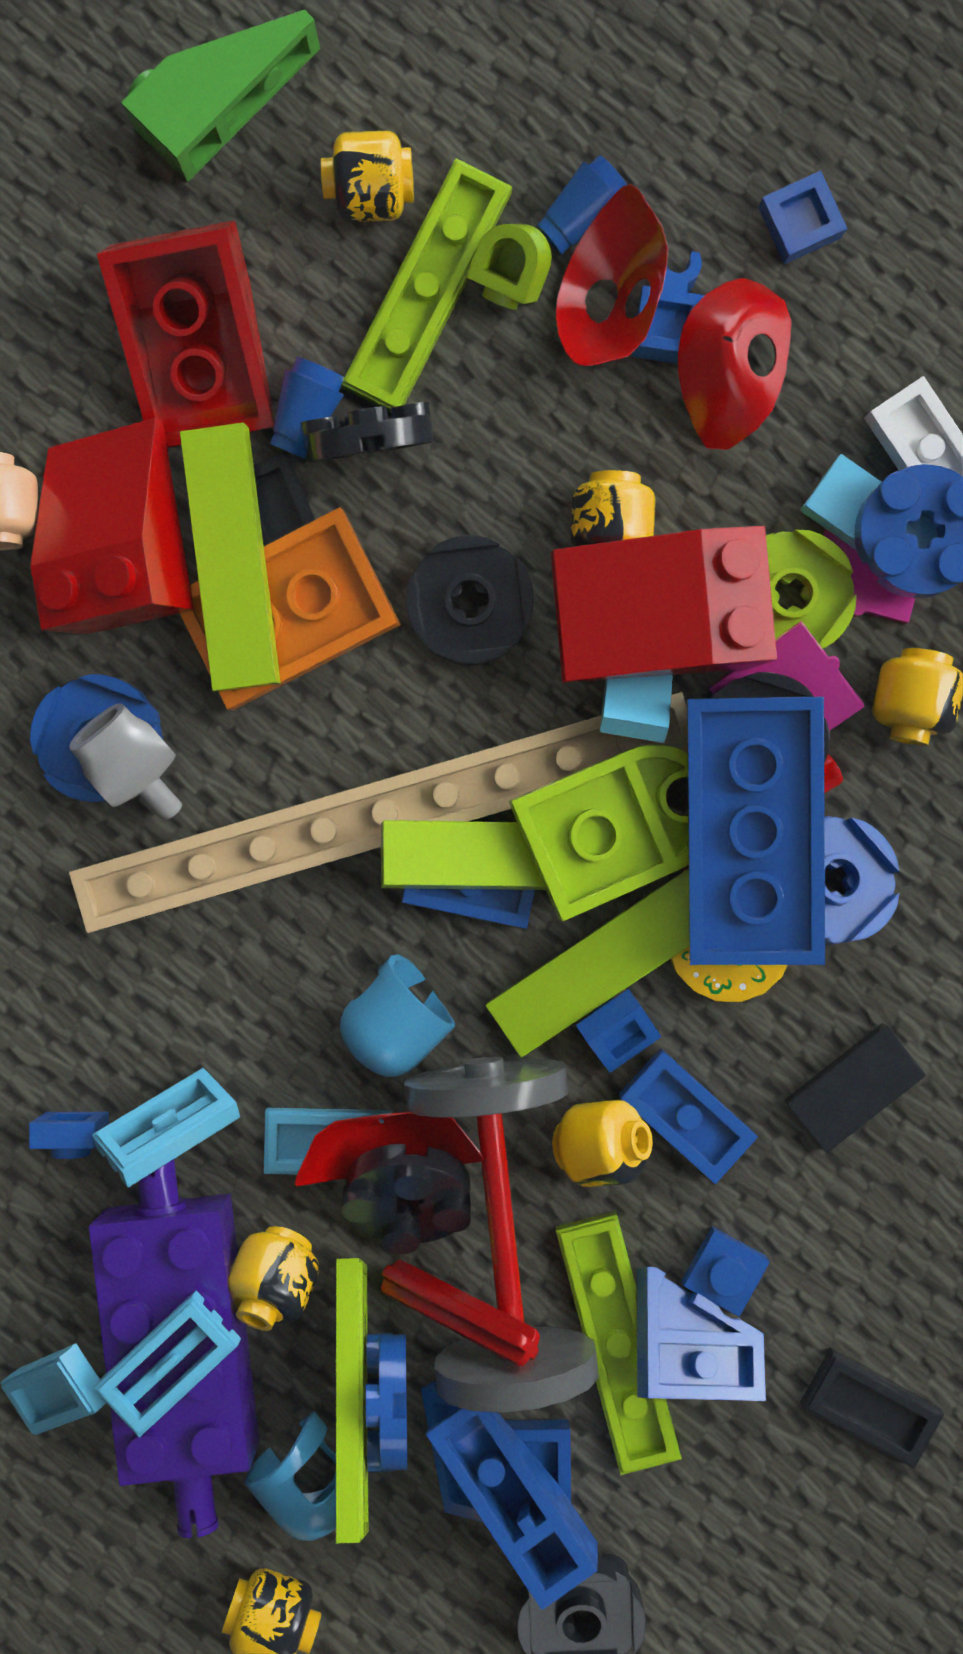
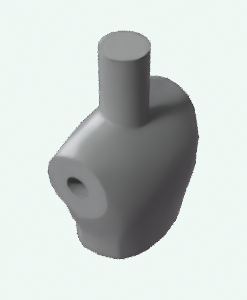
[69,703,182,820]

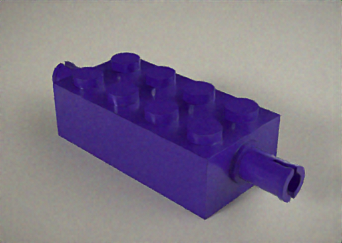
[89,1159,260,1538]

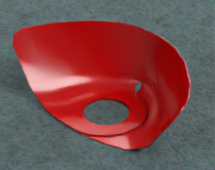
[555,184,669,366]
[678,278,792,450]
[294,1111,483,1186]

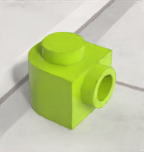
[466,224,552,310]

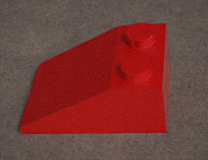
[97,220,275,447]
[30,417,194,635]
[550,526,777,683]

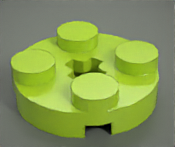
[766,530,857,649]

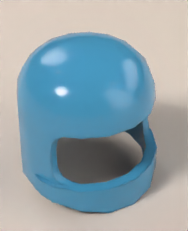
[340,954,455,1077]
[244,1411,336,1541]

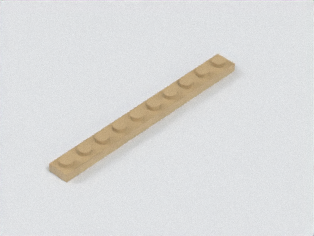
[69,692,688,933]

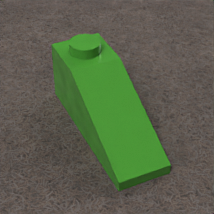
[121,10,320,182]

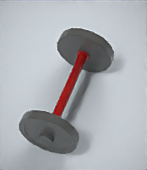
[404,1057,599,1413]

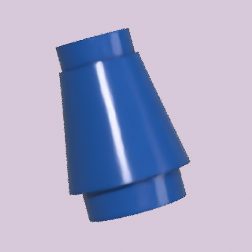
[536,155,627,255]
[270,356,344,459]

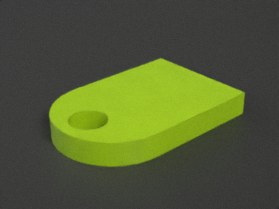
[508,744,689,922]

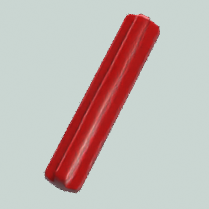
[381,1260,540,1367]

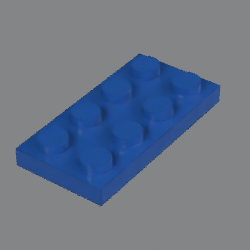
[687,696,825,965]

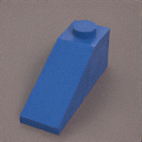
[426,1408,598,1610]

